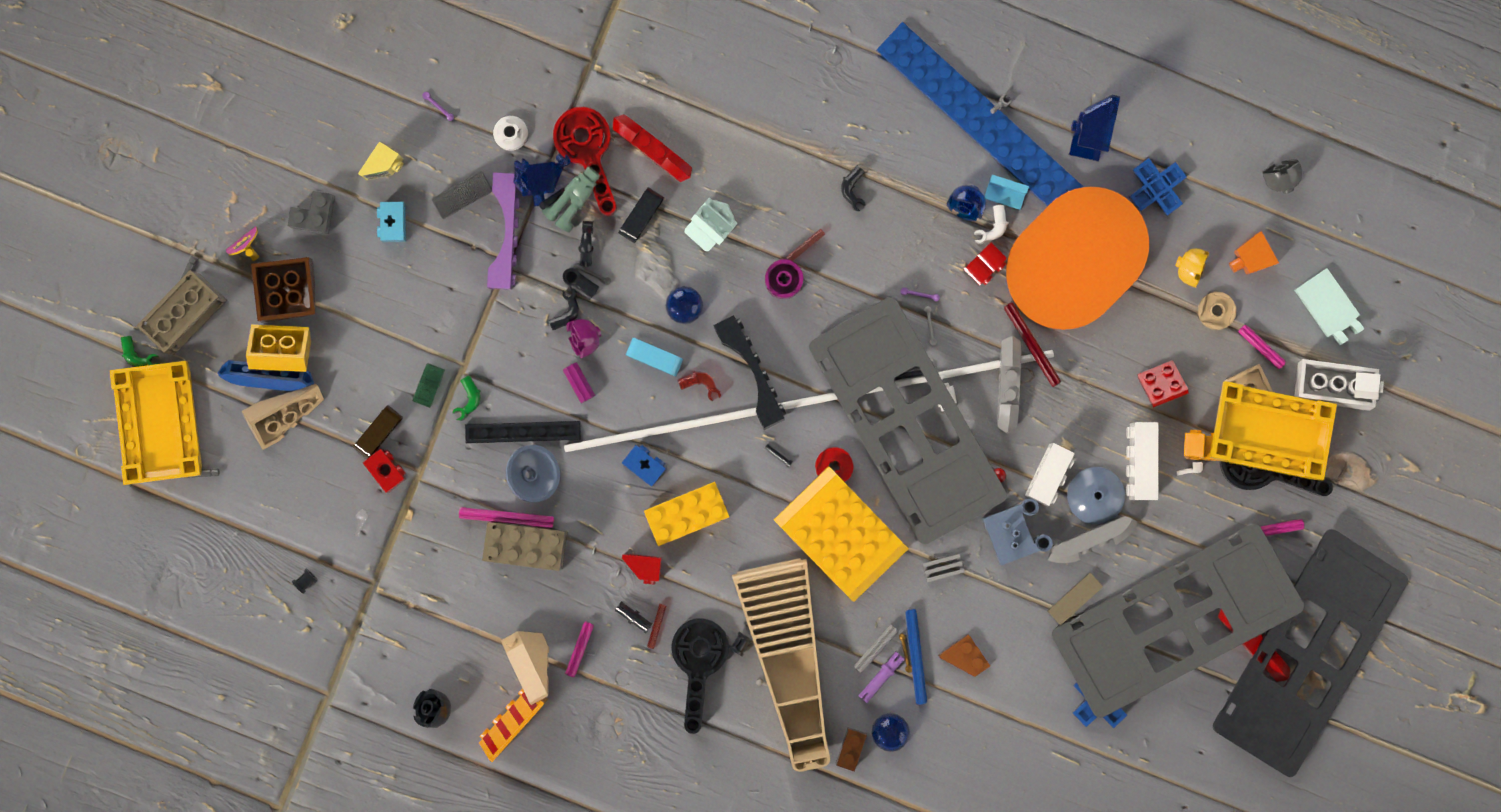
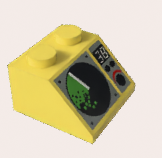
[358,142,404,180]

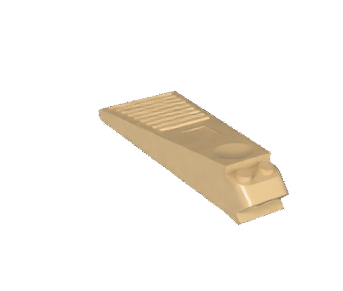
[732,558,830,772]

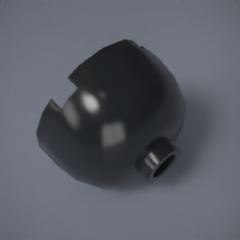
[413,689,451,728]

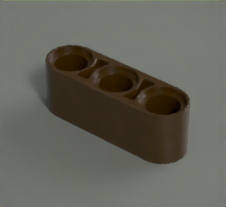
[353,405,403,459]

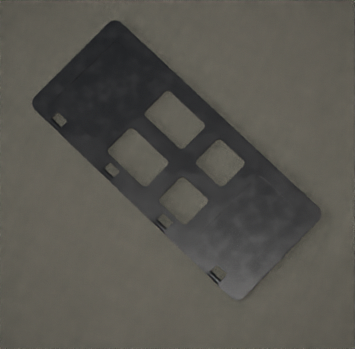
[1213,529,1408,777]

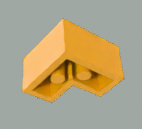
[1184,430,1220,461]

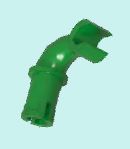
[121,336,160,367]
[452,375,481,421]

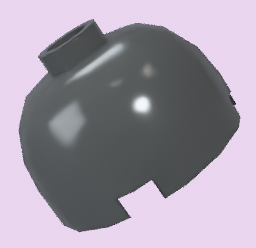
[1262,159,1302,194]

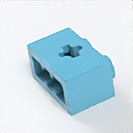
[377,202,406,242]

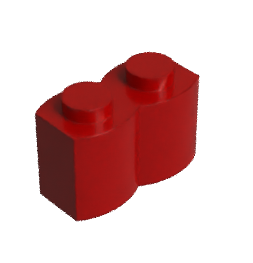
[963,242,1007,286]

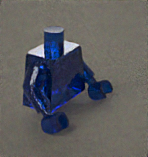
[513,154,571,207]

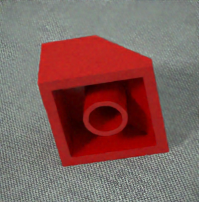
[622,554,662,585]

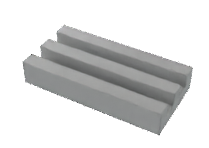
[922,554,964,582]

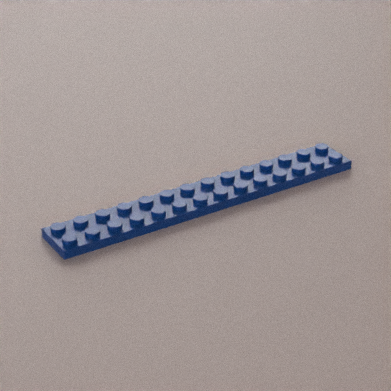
[876,22,1084,207]

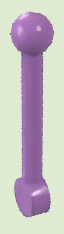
[422,92,454,121]
[901,288,940,301]

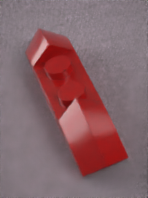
[612,114,692,182]
[1218,609,1291,682]

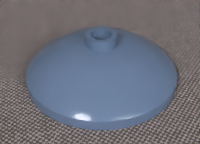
[506,445,560,503]
[1067,467,1125,524]

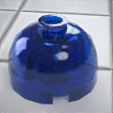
[947,185,986,221]
[665,286,704,324]
[871,713,910,752]

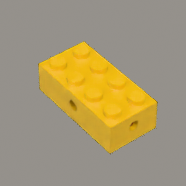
[644,482,730,546]

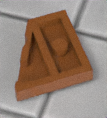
[938,634,990,677]

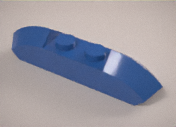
[217,360,314,391]

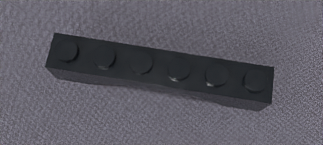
[713,315,786,430]

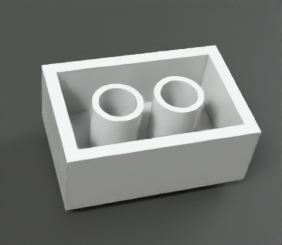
[1025,443,1075,506]

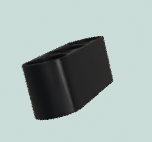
[618,187,664,243]

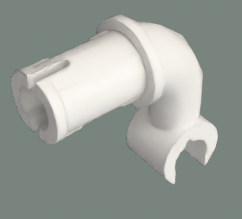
[974,205,1009,244]

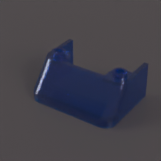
[1069,94,1120,162]

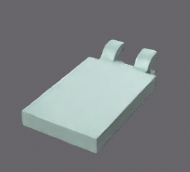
[1294,268,1364,345]

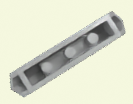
[997,336,1021,433]
[1048,516,1138,563]

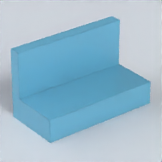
[984,175,1029,210]

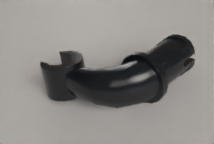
[841,165,865,212]
[578,221,594,267]
[549,287,579,330]

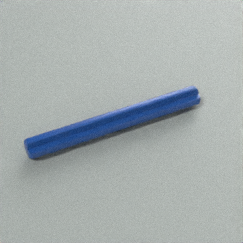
[905,609,927,705]

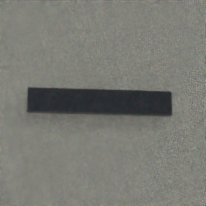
[465,421,581,444]

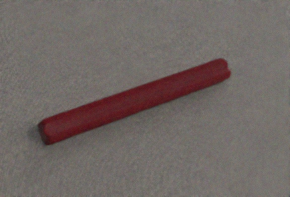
[1004,303,1061,387]

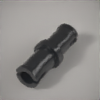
[615,601,653,634]

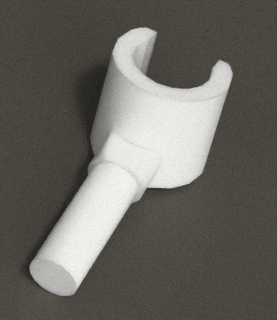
[1176,462,1203,476]

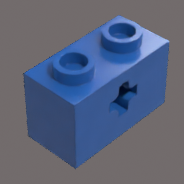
[622,444,666,487]

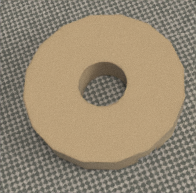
[1197,292,1237,330]

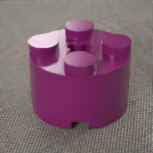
[765,259,803,299]

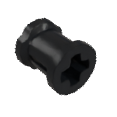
[292,568,318,594]
[729,631,753,657]

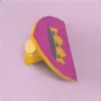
[226,226,259,261]

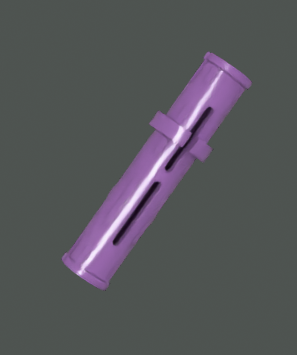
[858,651,905,703]

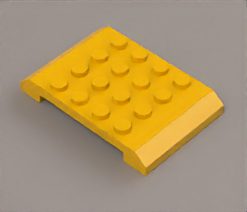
[110,361,202,485]
[1210,381,1337,480]
[773,466,909,602]

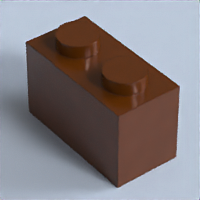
[836,727,867,772]

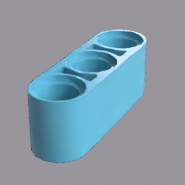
[625,338,684,377]

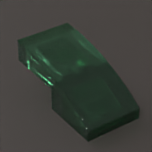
[412,363,445,408]

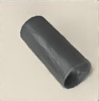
[432,171,492,219]

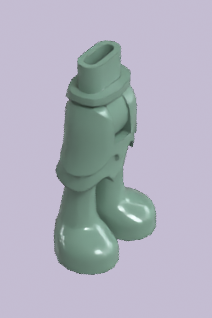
[542,166,600,232]

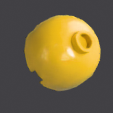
[1175,248,1209,288]

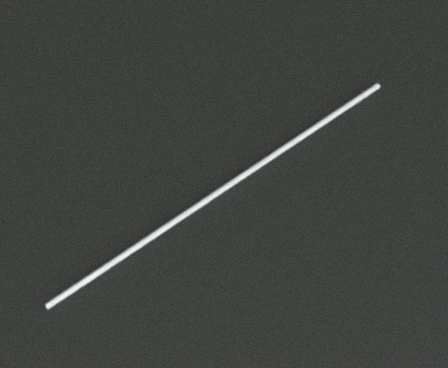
[564,350,1054,452]

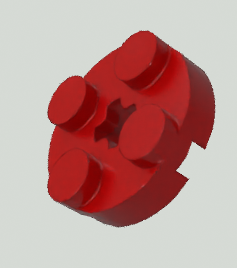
[815,447,854,482]

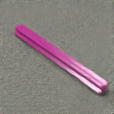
[459,507,554,528]

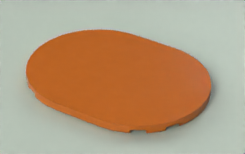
[1006,187,1149,330]

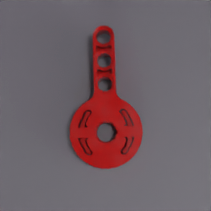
[553,107,617,216]

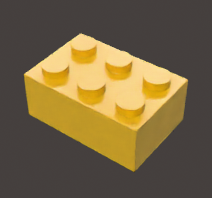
[246,324,311,372]

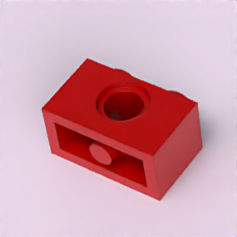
[363,449,406,493]

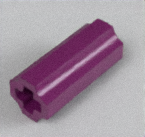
[563,362,596,404]

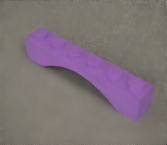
[487,173,521,290]

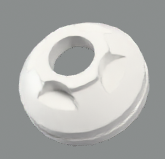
[493,116,528,151]

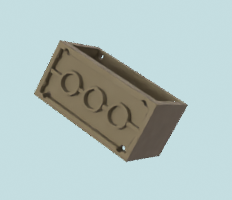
[137,270,227,355]
[482,522,568,571]

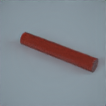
[786,228,825,261]
[647,604,667,649]

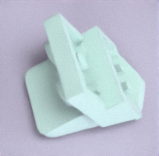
[685,198,737,251]

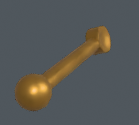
[899,633,912,673]

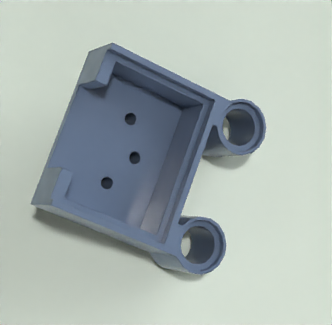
[982,498,1053,566]

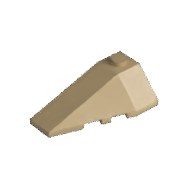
[242,384,324,450]
[501,631,549,705]

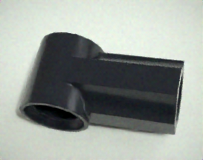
[563,268,599,300]

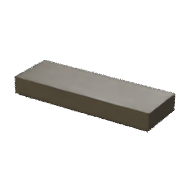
[1047,572,1103,625]

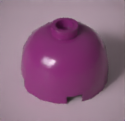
[566,319,601,358]

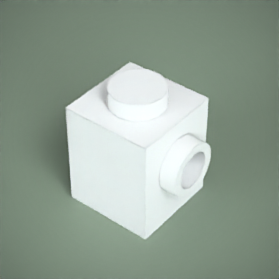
[1355,372,1384,400]

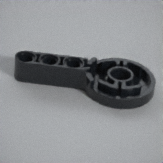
[1220,461,1333,496]
[671,618,729,734]

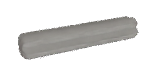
[854,625,898,673]

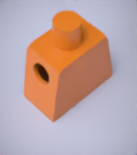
[1229,231,1279,275]

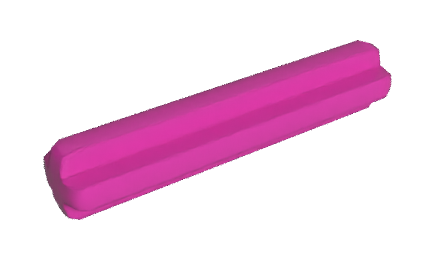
[1238,325,1286,369]
[1261,519,1304,536]
[565,622,594,677]

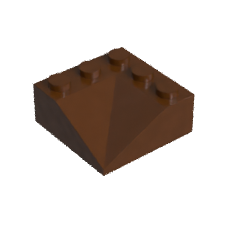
[251,257,316,323]

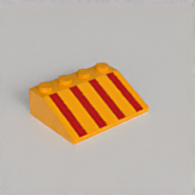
[479,688,549,762]

